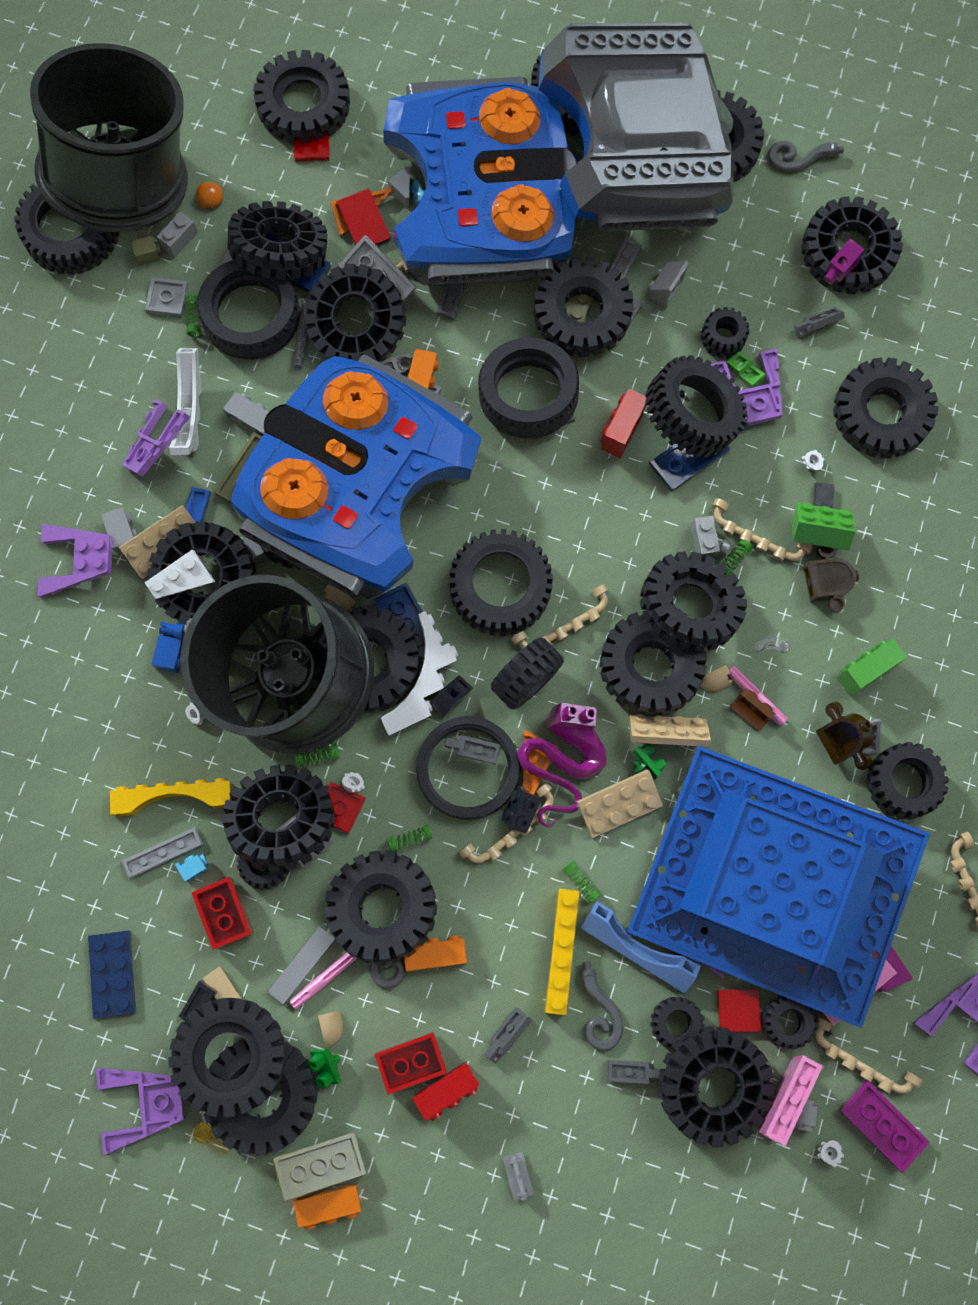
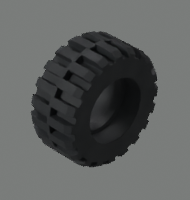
[491,637,564,710]
[867,742,949,820]

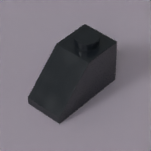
[430,675,473,717]

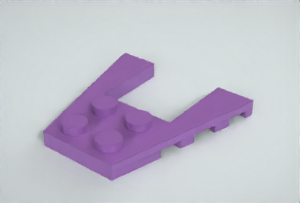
[711,349,782,426]
[123,399,191,477]
[37,524,113,598]
[913,972,978,1074]
[96,1068,185,1155]

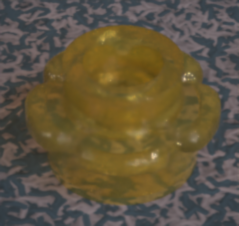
[193,1122,213,1143]

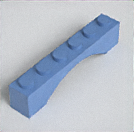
[580,901,701,994]

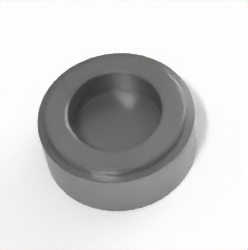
[718,539,731,559]

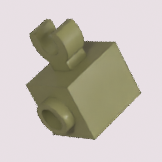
[131,229,161,265]

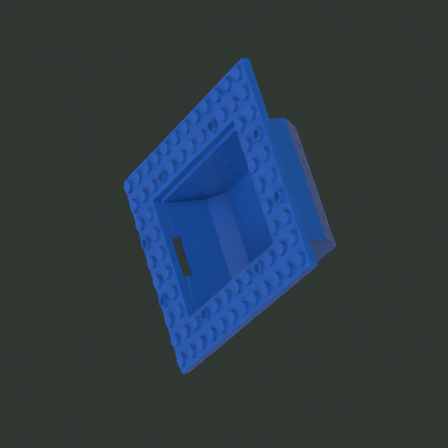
[627,746,930,1028]

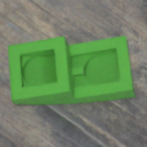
[726,351,766,388]

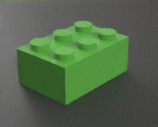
[791,503,856,551]
[837,639,907,697]

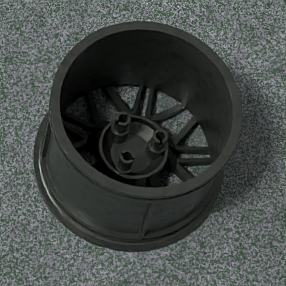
[30,43,188,232]
[181,575,374,754]

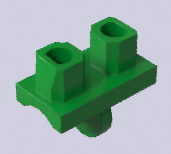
[632,743,667,779]
[308,1048,342,1088]

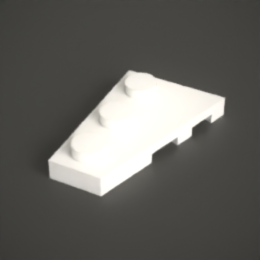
[145,550,216,599]

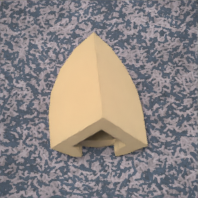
[323,584,356,610]
[700,665,732,692]
[318,1011,343,1048]

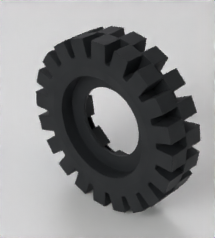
[253,50,350,143]
[640,551,747,652]
[168,998,287,1117]

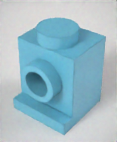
[175,854,209,883]

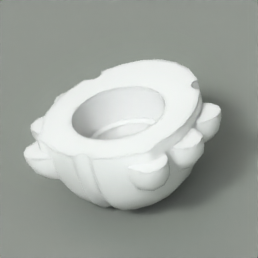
[802,450,824,471]
[185,702,205,725]
[342,772,365,793]
[817,1140,844,1167]

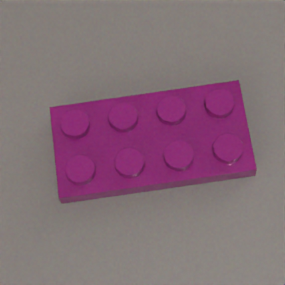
[839,1080,930,1173]

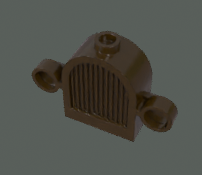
[803,546,859,613]
[816,701,873,770]

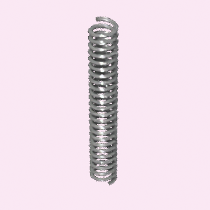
[292,300,308,370]

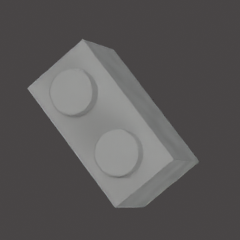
[157,212,198,258]
[101,507,138,554]
[691,516,720,560]

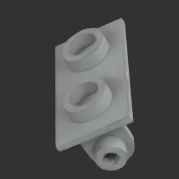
[503,1152,534,1201]

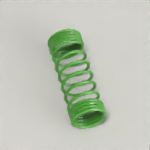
[186,295,201,337]
[722,539,753,576]
[295,744,340,767]
[387,824,433,852]
[562,860,601,904]

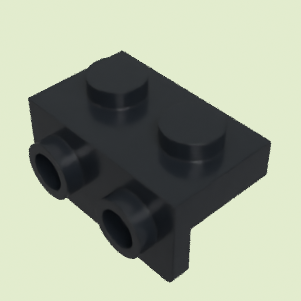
[502,785,541,834]

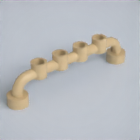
[712,498,813,561]
[511,584,608,649]
[459,782,553,863]
[950,832,978,927]
[815,1016,923,1094]

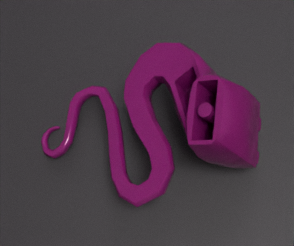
[517,702,607,827]

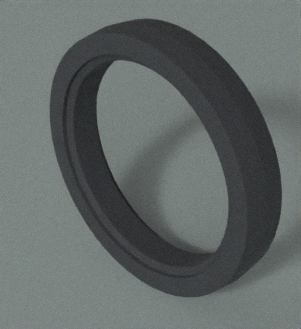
[416,716,520,820]

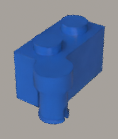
[151,622,185,673]

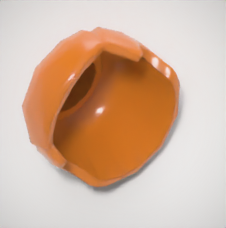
[195,182,224,209]

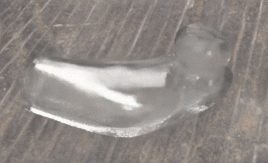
[753,635,791,654]

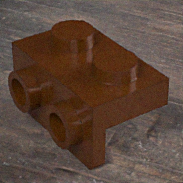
[730,688,776,732]

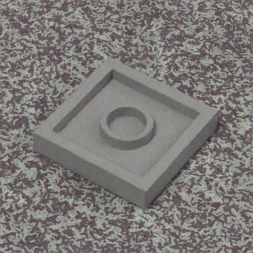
[145,277,188,317]

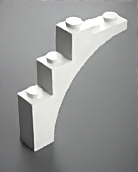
[169,348,202,457]
[380,611,458,736]

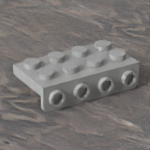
[336,235,417,303]

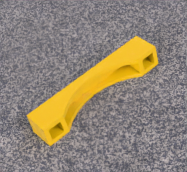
[110,778,233,817]
[544,889,579,1015]

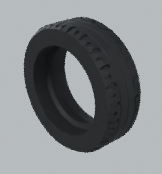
[197,259,300,360]
[478,338,579,439]

